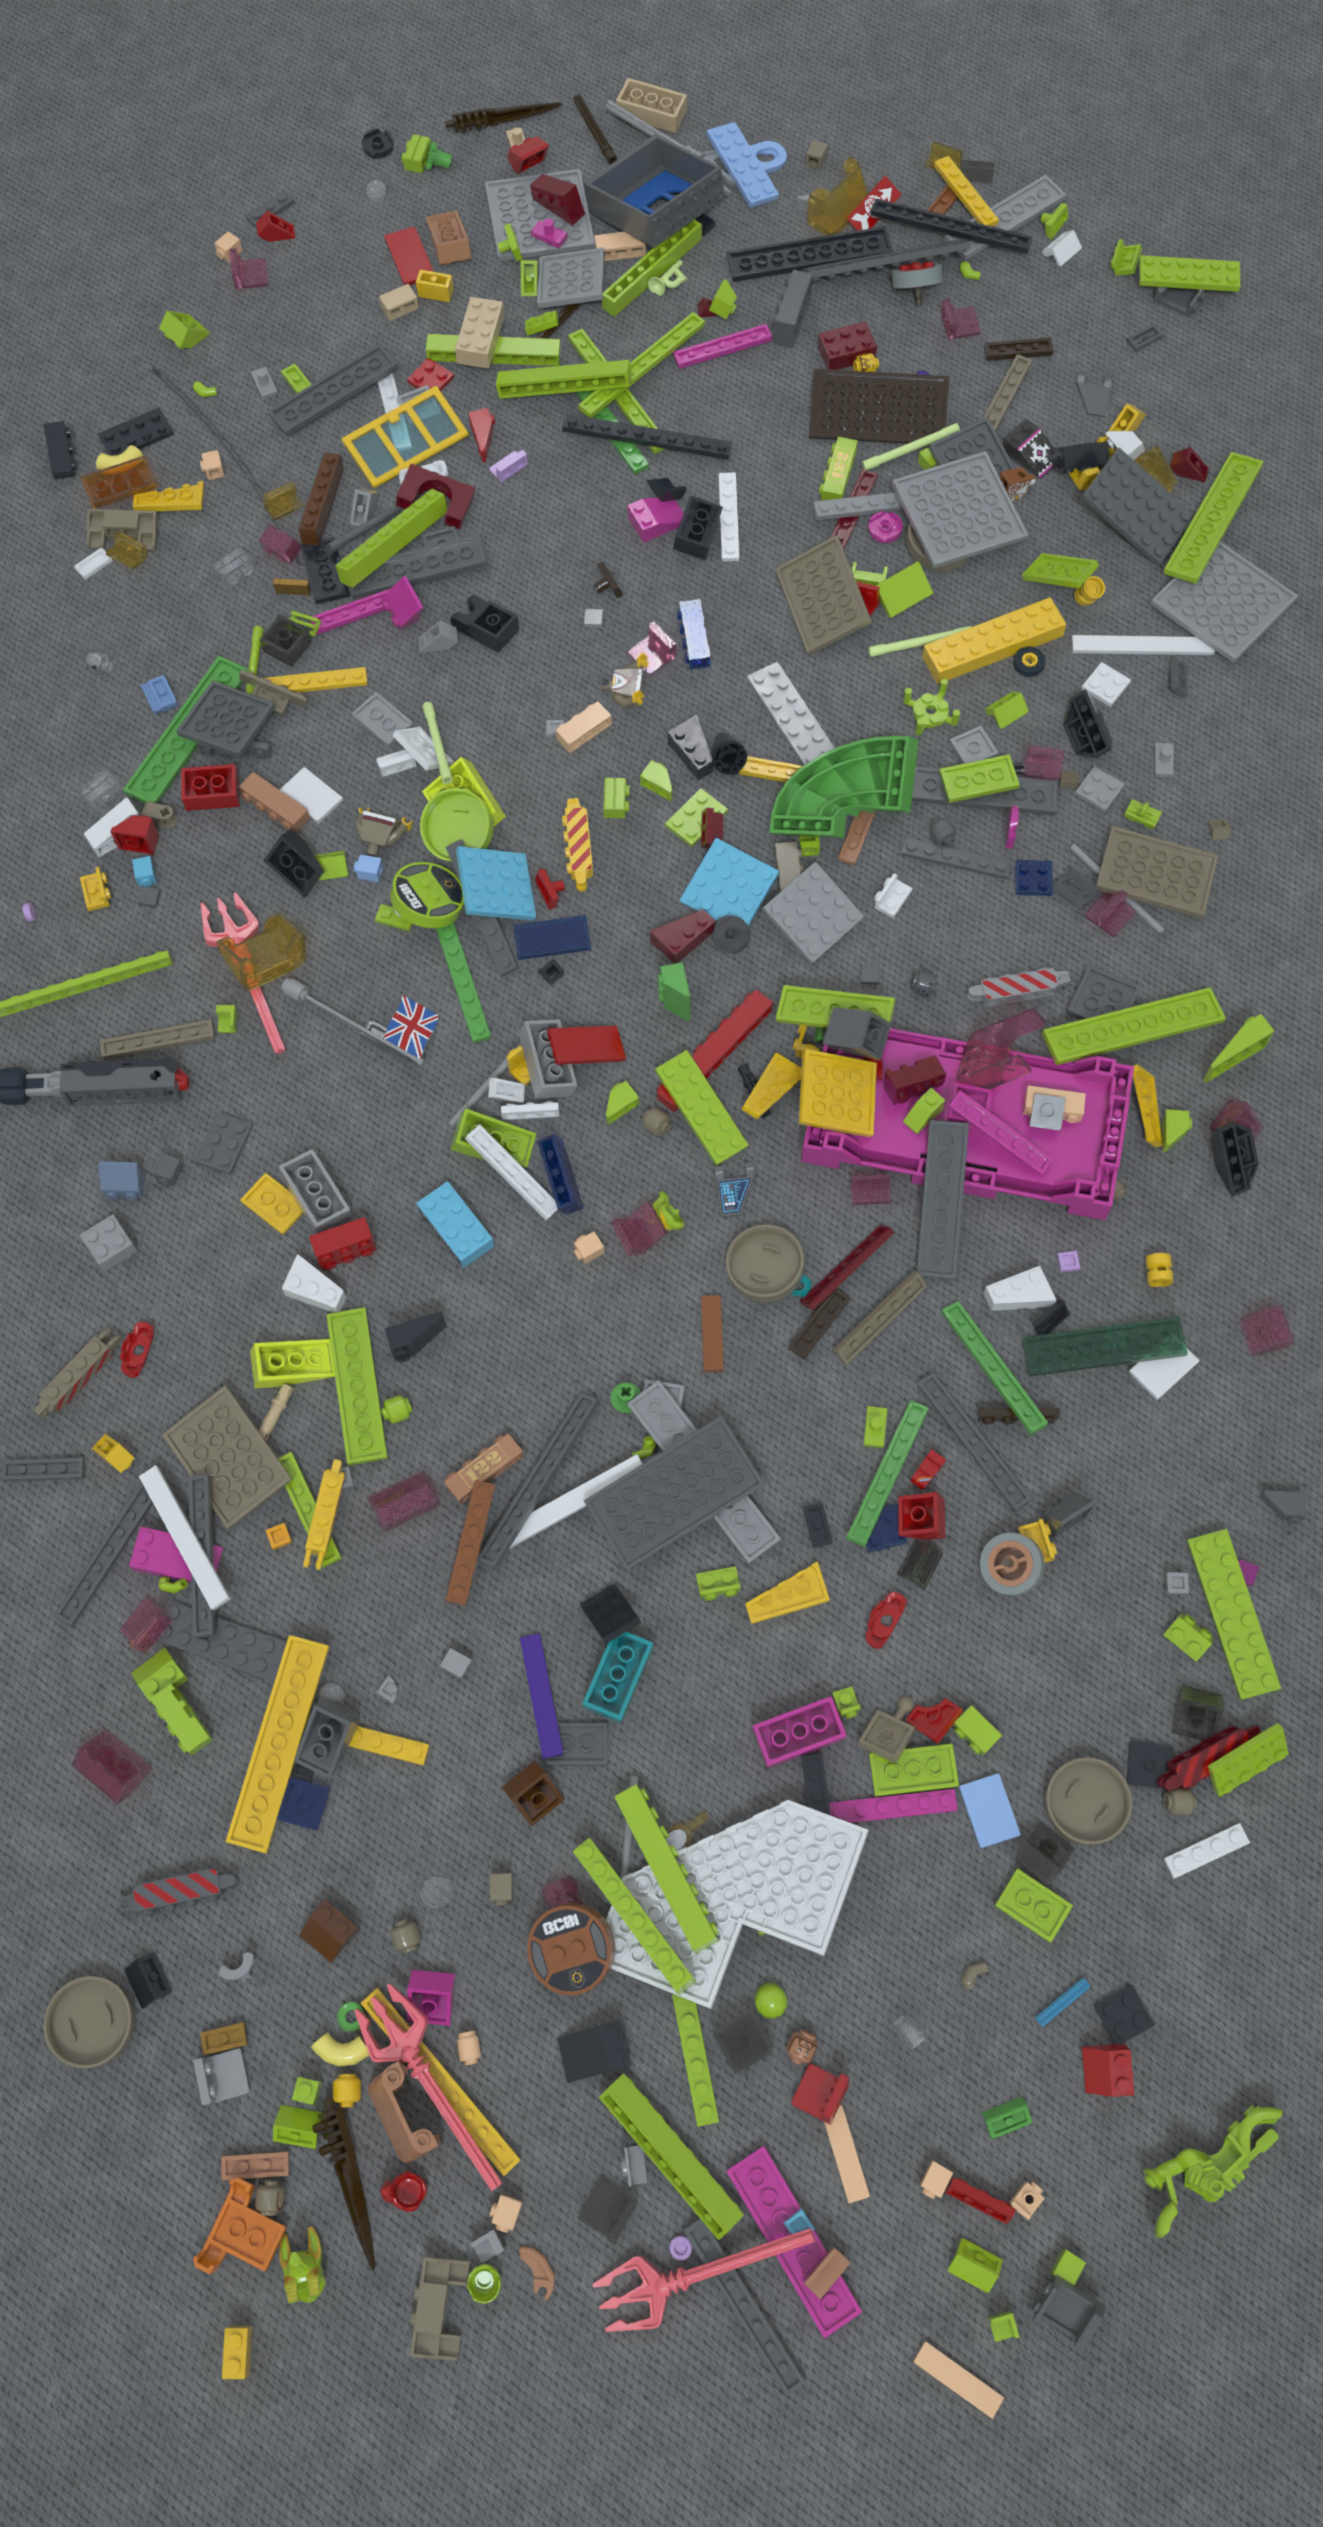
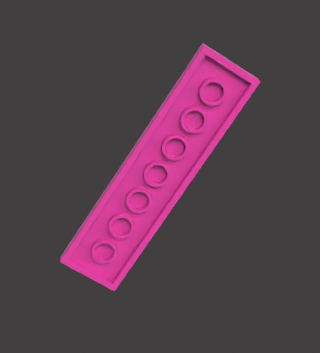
[726,2146,862,2339]

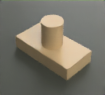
[506,128,525,148]

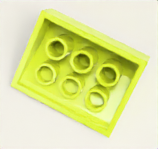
[422,757,506,827]

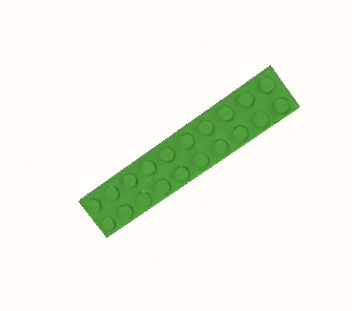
[123,656,249,804]

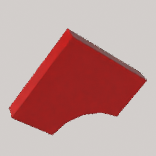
[905,1698,963,1744]

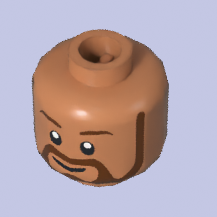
[786,2029,818,2065]

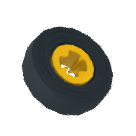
[1013,646,1045,677]

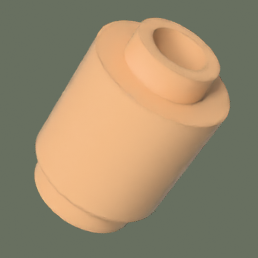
[457,2031,482,2066]

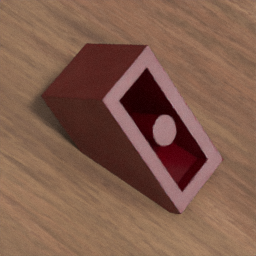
[1170,447,1209,482]

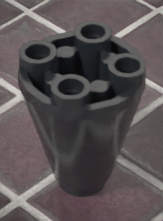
[711,732,748,775]

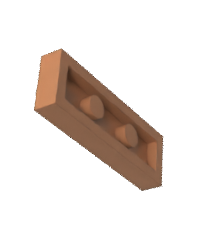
[221,2152,290,2180]

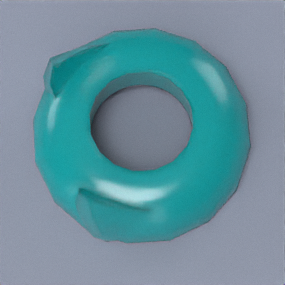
[791,1275,811,1298]

